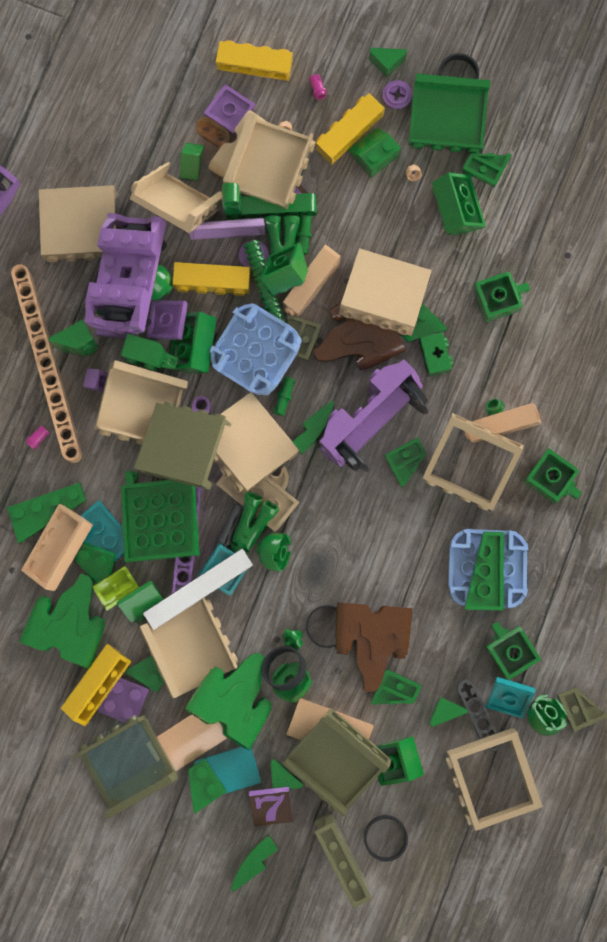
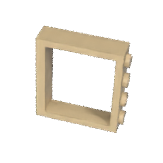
[422,413,523,511]
[446,728,543,831]

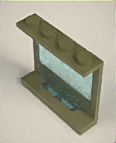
[73,715,179,819]

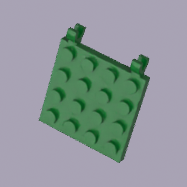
[121,471,199,563]

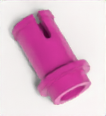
[309,74,327,100]
[25,425,50,450]

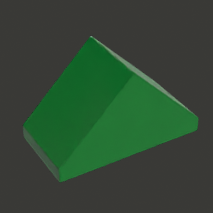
[369,48,407,77]
[180,142,205,182]
[428,697,468,727]
[271,757,304,789]

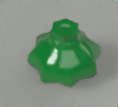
[282,629,303,651]

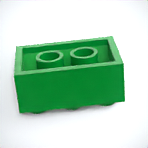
[431,172,486,235]
[167,312,216,374]

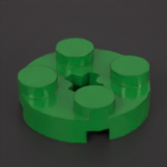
[272,662,312,703]

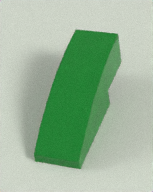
[292,400,334,456]
[231,834,278,892]

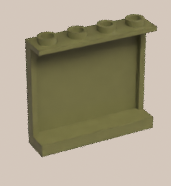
[134,402,231,490]
[283,708,392,816]
[314,812,372,909]

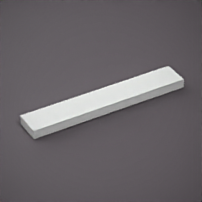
[143,549,253,630]

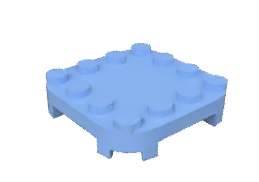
[210,303,302,395]
[448,529,528,609]

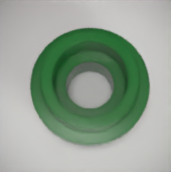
[486,398,505,416]

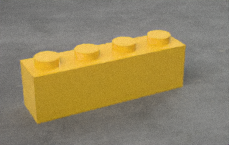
[216,40,293,81]
[316,93,385,165]
[173,262,251,296]
[60,644,132,726]

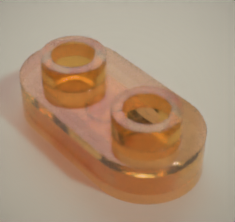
[196,117,230,148]

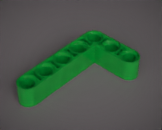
[222,183,317,220]

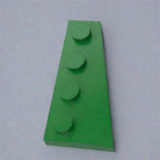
[7,482,87,544]
[463,531,504,611]

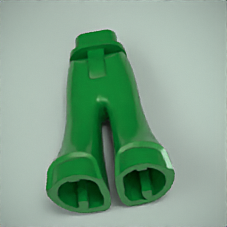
[264,216,300,254]
[230,492,279,554]

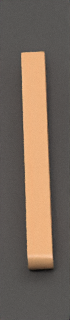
[11,264,82,463]

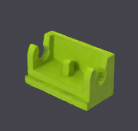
[93,566,139,610]

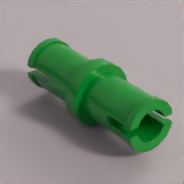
[297,215,312,255]
[273,377,296,417]

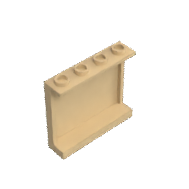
[223,112,316,209]
[130,162,222,233]
[39,185,117,262]
[339,248,432,336]
[94,360,188,445]
[213,392,299,496]
[139,597,238,699]

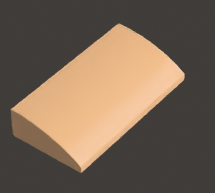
[21,504,93,591]
[286,698,374,740]
[146,715,227,771]

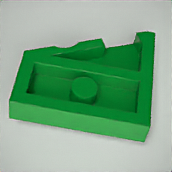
[462,153,512,188]
[397,303,447,343]
[384,437,427,488]
[75,541,116,584]
[126,656,164,693]
[371,669,422,705]
[188,758,227,814]

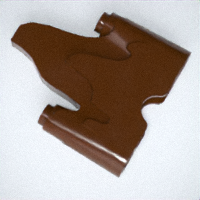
[313,303,406,370]
[335,602,413,692]

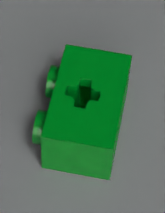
[419,332,454,377]

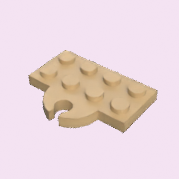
[216,466,300,533]

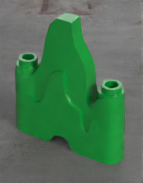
[18,573,106,668]
[185,653,272,751]

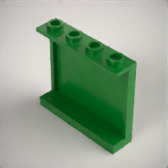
[408,73,491,154]

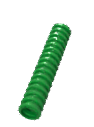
[243,240,286,322]

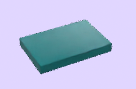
[81,500,124,563]
[194,747,262,794]

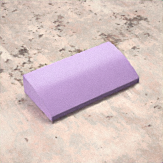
[189,218,265,240]

